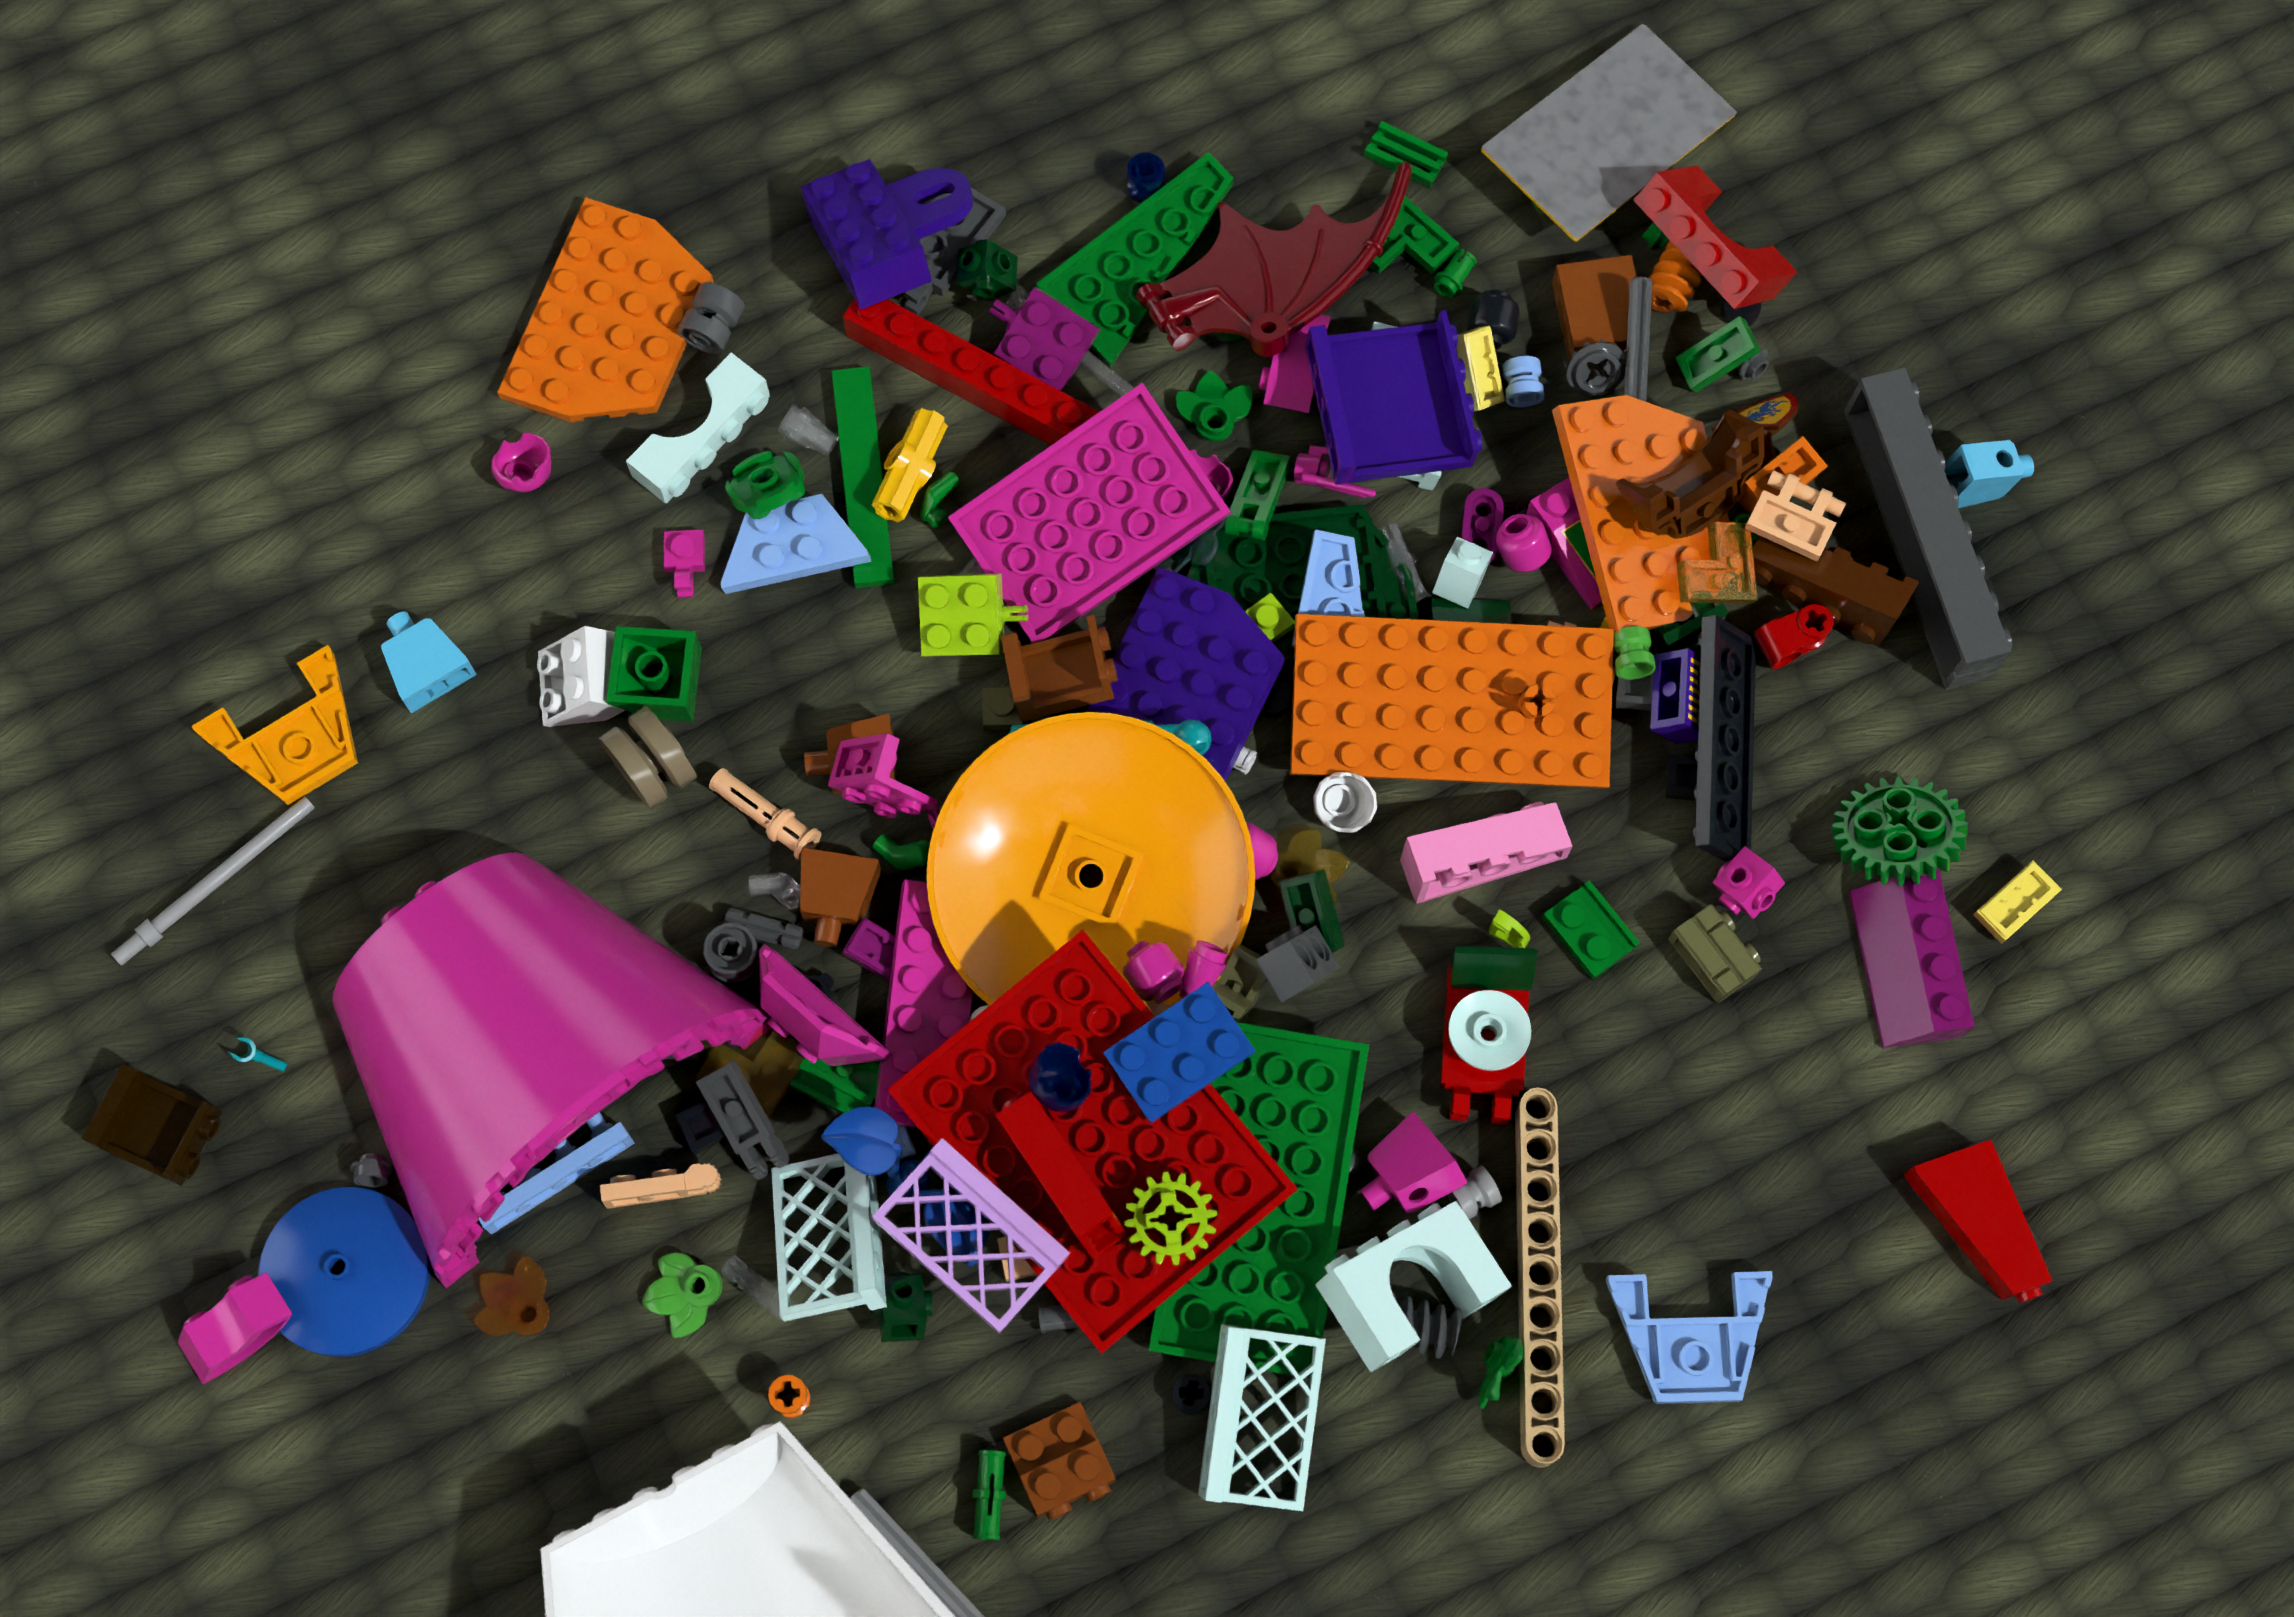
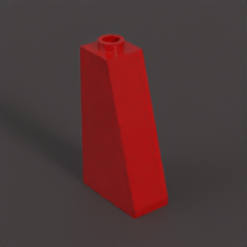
[995,1091,1128,1259]
[1904,1139,2052,1303]

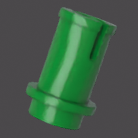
[1434,249,1477,298]

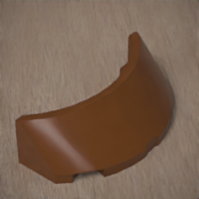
[1616,410,1765,539]

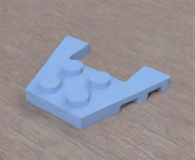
[1606,1271,1772,1404]

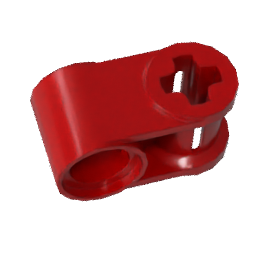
[1752,604,1834,670]

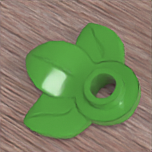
[642,1252,722,1338]

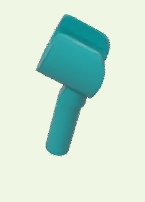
[228,1036,288,1072]

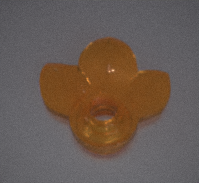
[473,1256,550,1337]

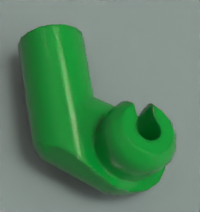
[920,471,960,528]

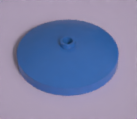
[258,1187,431,1357]

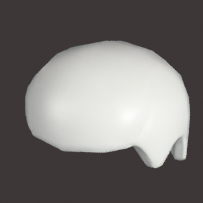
[1313,772,1377,833]

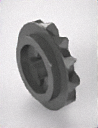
[1565,338,1626,397]

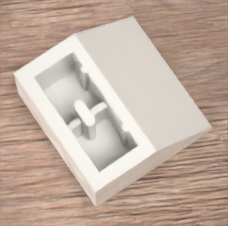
[537,626,625,727]

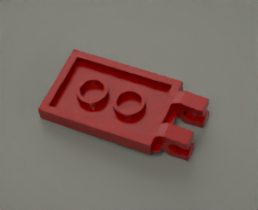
[1440,964,1529,1126]

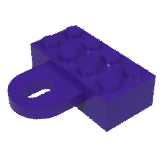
[800,159,973,310]

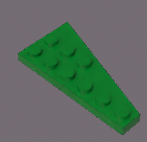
[1036,152,1233,370]

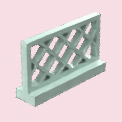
[771,1154,887,1321]
[1198,1324,1326,1511]

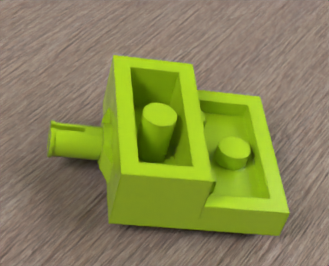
[918,573,1028,656]

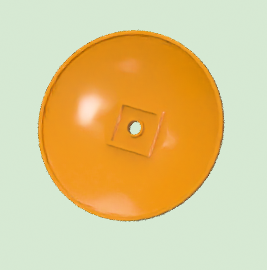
[927,712,1255,1006]

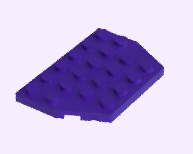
[1086,567,1285,783]

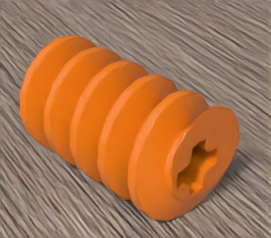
[1649,240,1702,313]

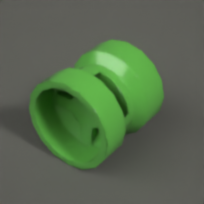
[1613,626,1656,680]

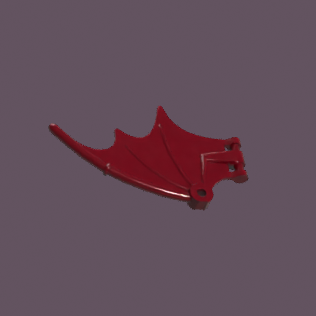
[1136,162,1412,357]

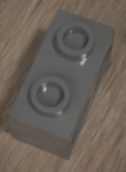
[1257,925,1341,1003]

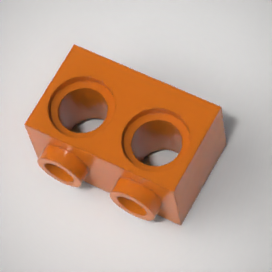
[1738,436,1828,514]

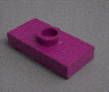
[841,917,896,983]

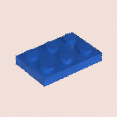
[1103,982,1256,1124]

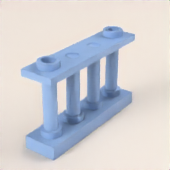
[478,1112,635,1234]

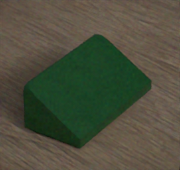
[1431,598,1512,624]
[1278,869,1345,952]
[1451,946,1537,991]

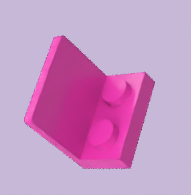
[828,733,938,818]

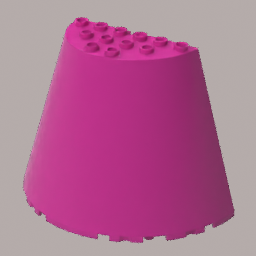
[332,852,772,1289]

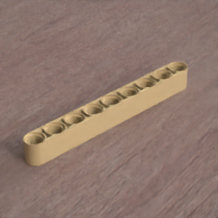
[1515,1087,1565,1468]

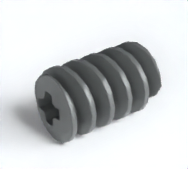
[1392,1292,1462,1359]

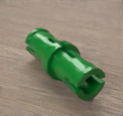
[972,1450,1006,1541]

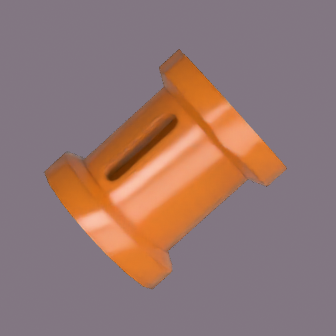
[768,1375,811,1418]

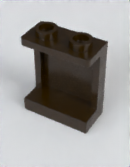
[81,1064,222,1186]

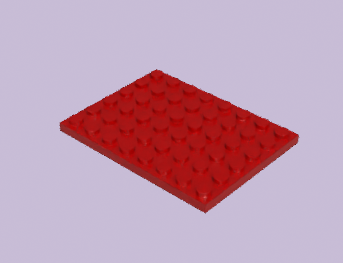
[887,930,1298,1354]

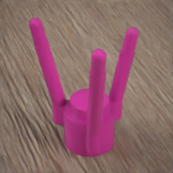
[1294,445,1376,498]

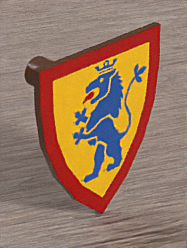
[1712,392,1799,463]

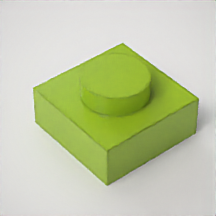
[1245,593,1295,643]

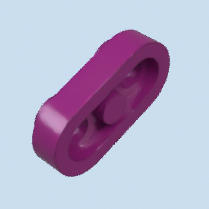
[1461,488,1504,563]

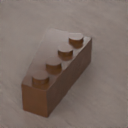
[1742,536,1920,647]

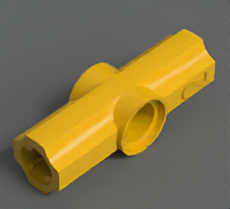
[872,408,948,523]

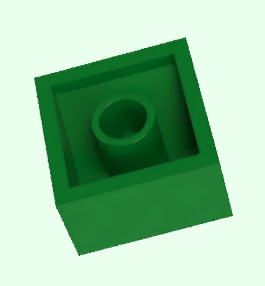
[606,626,702,722]

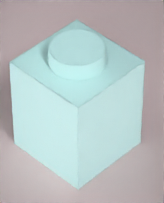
[1432,537,1493,609]

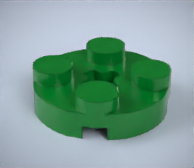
[725,451,805,519]

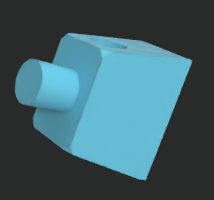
[1944,440,2034,508]
[381,612,477,713]

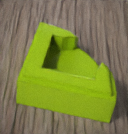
[1488,909,1530,948]

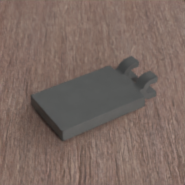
[905,188,1006,315]

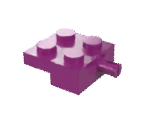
[989,287,1101,392]

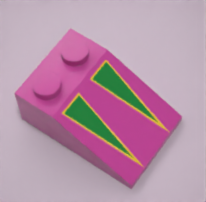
[1526,478,1603,610]

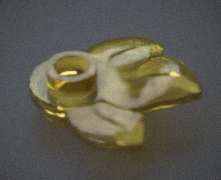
[1270,829,1350,904]

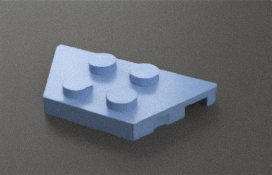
[721,494,871,594]

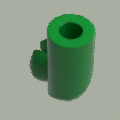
[872,833,930,871]

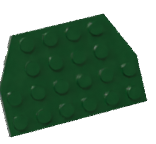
[1187,504,1419,666]

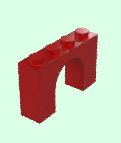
[1633,165,1798,309]

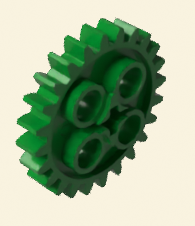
[1832,776,1968,886]

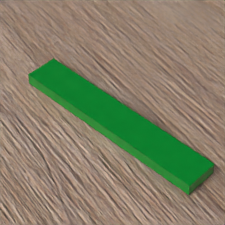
[832,366,895,589]

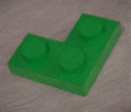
[1369,196,1459,275]

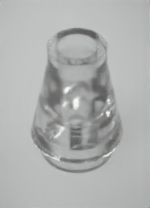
[778,405,839,456]

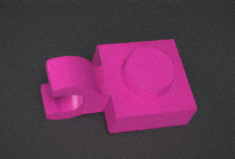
[664,530,705,598]

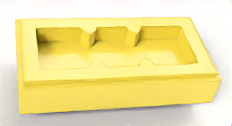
[1457,326,1505,411]
[1973,860,2062,944]

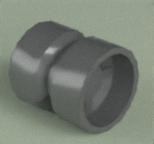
[677,282,745,355]
[704,923,760,988]

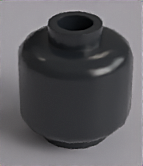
[1467,290,1520,350]

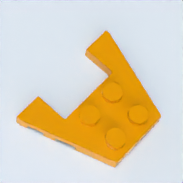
[192,645,358,805]

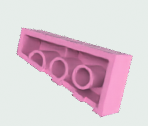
[1400,802,1573,904]

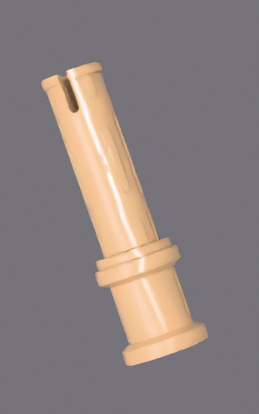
[709,768,822,861]

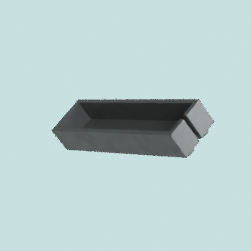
[1844,367,2012,690]

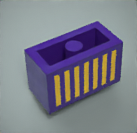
[1650,648,1701,744]

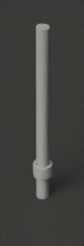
[111,796,315,966]

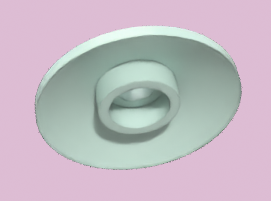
[1448,990,1531,1071]

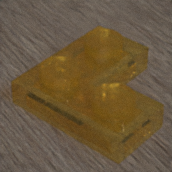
[1677,522,1758,604]
[696,1030,804,1119]

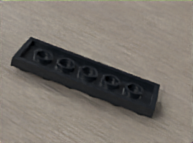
[1693,615,1756,862]

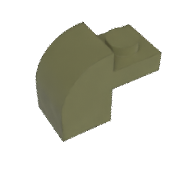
[1212,944,1267,1023]

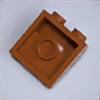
[1003,1402,1116,1521]

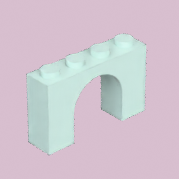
[1315,1201,1512,1373]

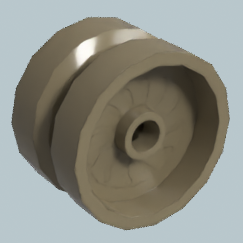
[599,706,697,810]

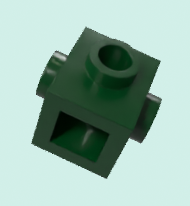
[957,239,1018,301]
[871,1272,932,1342]

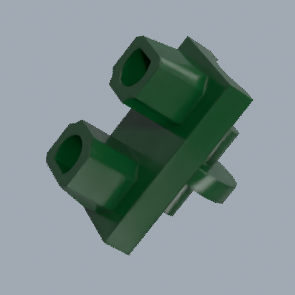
[1653,590,1729,656]

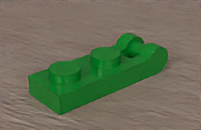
[1225,450,1291,541]

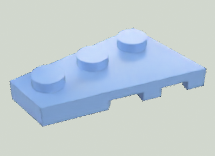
[1291,530,1365,648]

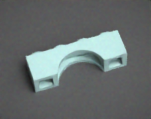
[626,352,770,504]

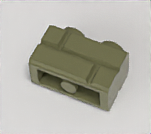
[1668,904,1762,1004]

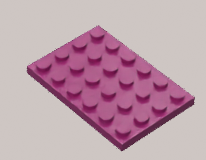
[948,383,1232,643]

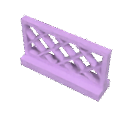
[871,1138,1070,1334]

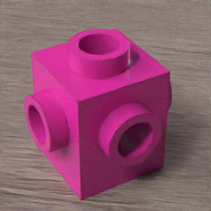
[1713,846,1785,919]

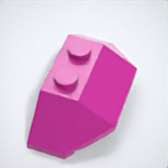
[759,944,892,1066]

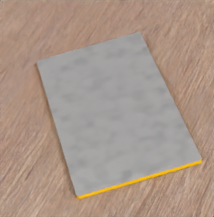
[1481,24,1736,241]

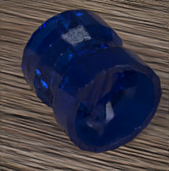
[1127,152,1165,203]

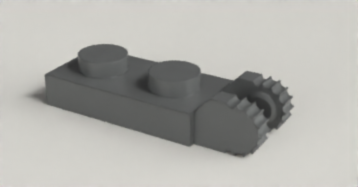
[696,1060,790,1180]

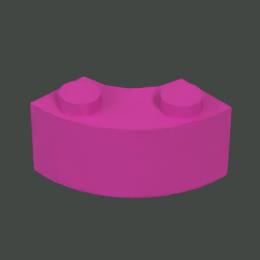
[1259,314,1331,413]
[177,1272,292,1384]

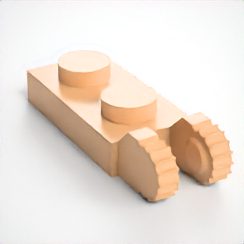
[600,1163,722,1209]

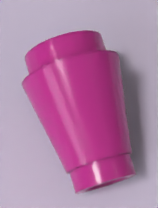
[1178,940,1228,998]

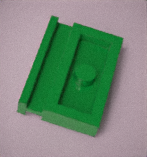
[1542,880,1640,981]
[789,1057,880,1114]

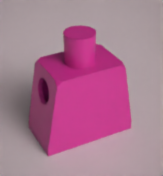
[1359,1112,1468,1213]

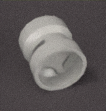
[1447,1165,1502,1219]

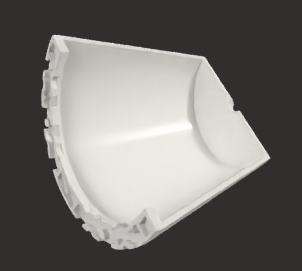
[541,1422,955,1617]

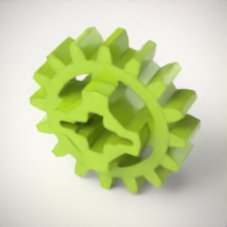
[1125,1172,1217,1266]

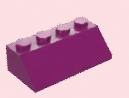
[1849,869,1975,1049]

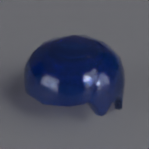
[1028,1042,1092,1112]

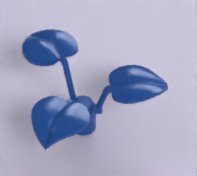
[821,1107,991,1267]

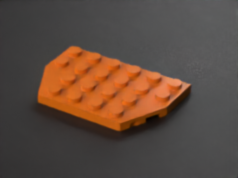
[497,197,714,422]
[1552,395,1743,633]

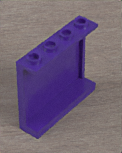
[1305,310,1482,485]

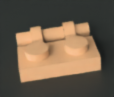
[1745,470,1846,562]

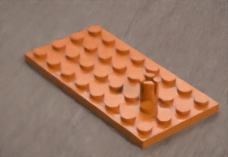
[1290,614,1614,789]

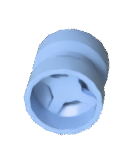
[1502,356,1545,407]

